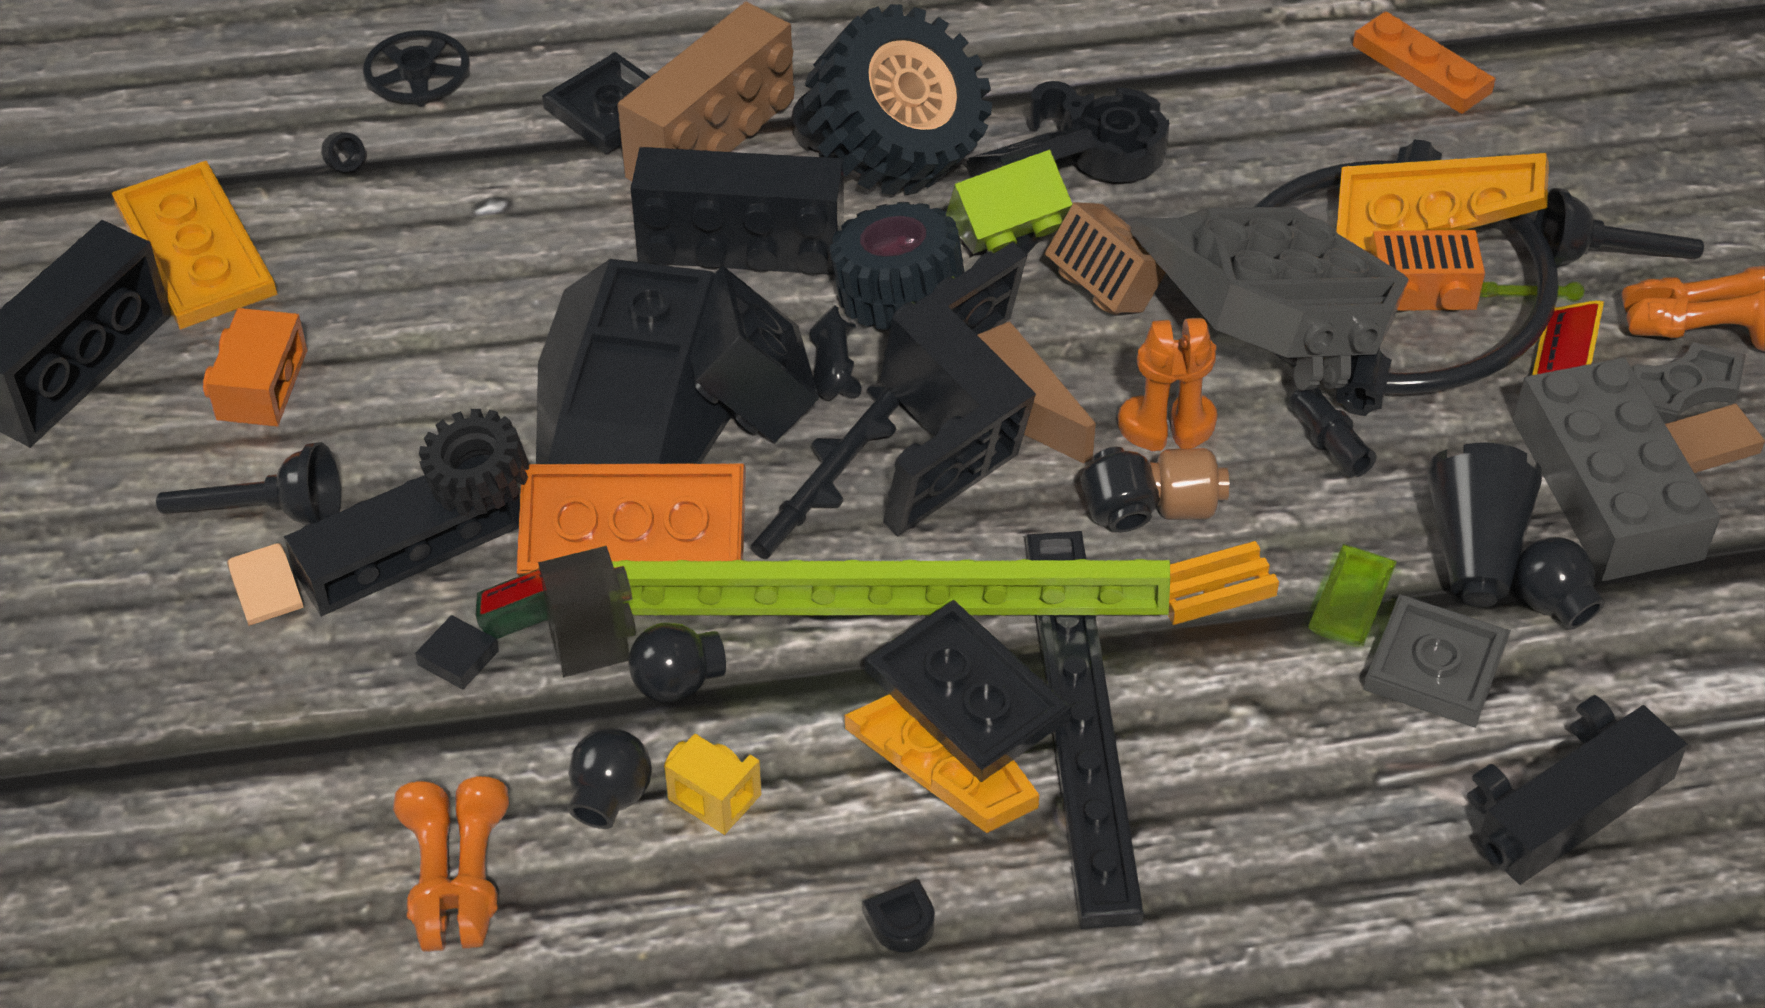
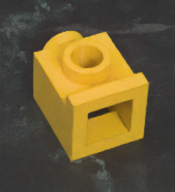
[664,734,762,835]

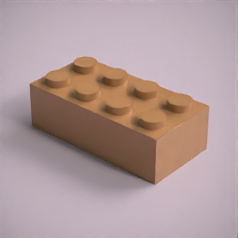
[618,1,795,181]

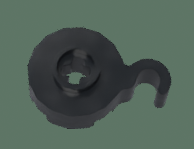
[1030,81,1170,182]

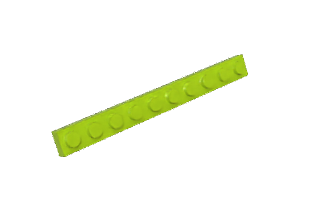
[592,559,1170,615]

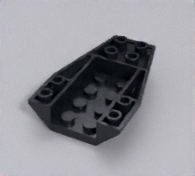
[536,259,733,464]

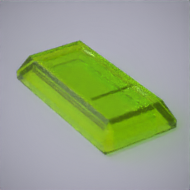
[1309,544,1397,648]

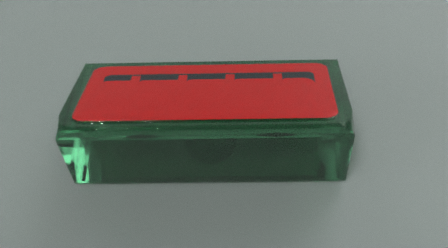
[475,552,596,639]

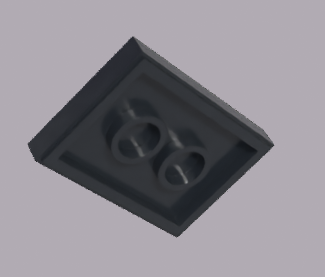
[865,600,1072,782]

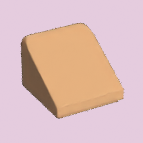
[227,543,304,626]

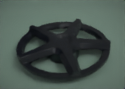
[363,30,470,107]

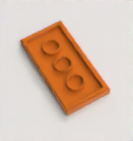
[517,463,746,577]

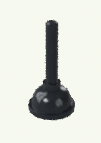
[1535,188,1704,267]
[155,442,341,525]

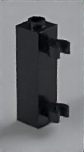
[1467,695,1688,885]

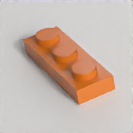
[1353,11,1496,114]

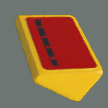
[1532,300,1604,375]

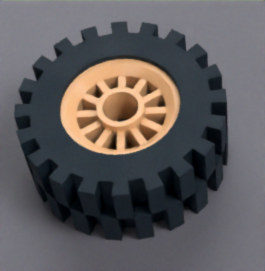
[803,4,992,195]

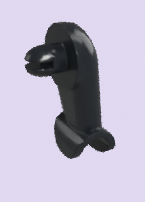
[810,305,862,400]

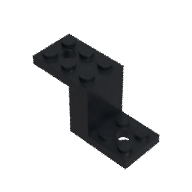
[880,242,1036,537]

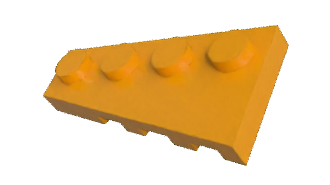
[1337,153,1549,252]

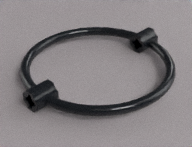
[1254,139,1559,416]

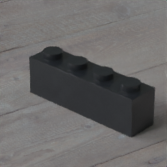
[284,454,520,617]

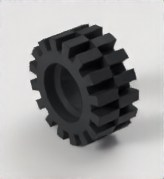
[419,409,529,515]

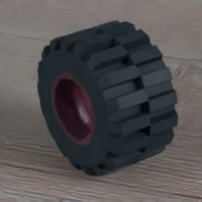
[830,202,965,330]

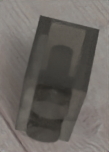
[538,546,636,678]

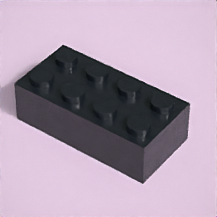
[630,147,844,275]
[0,220,172,448]

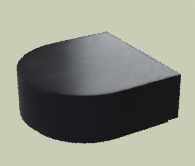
[862,879,935,953]

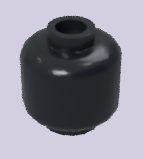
[1080,446,1160,533]

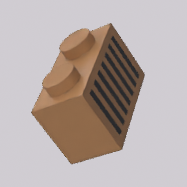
[1045,202,1166,315]

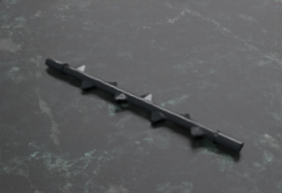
[751,232,1043,559]

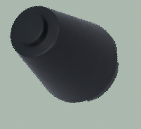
[1427,442,1542,607]

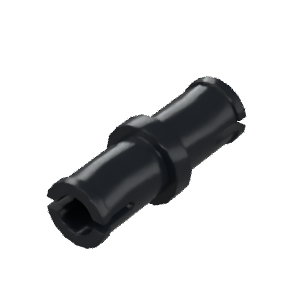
[1289,387,1377,478]

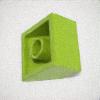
[946,150,1072,254]

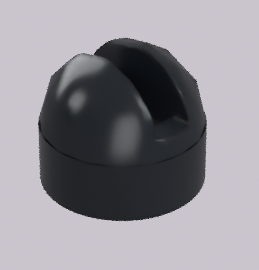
[321,131,365,172]

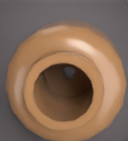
[1149,448,1229,520]

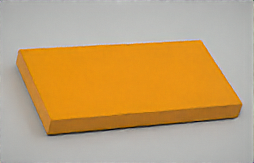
[112,160,278,330]

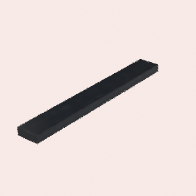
[1026,531,1144,929]

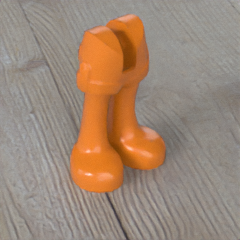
[1621,266,1765,352]
[1117,318,1218,451]
[393,776,509,952]

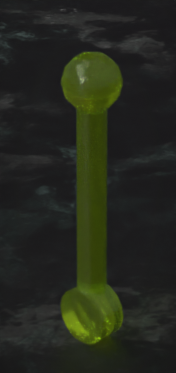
[1480,281,1585,302]

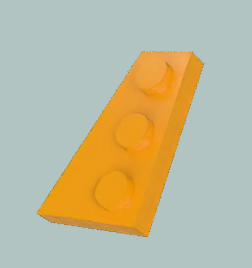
[845,694,1039,833]

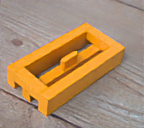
[1168,541,1279,625]

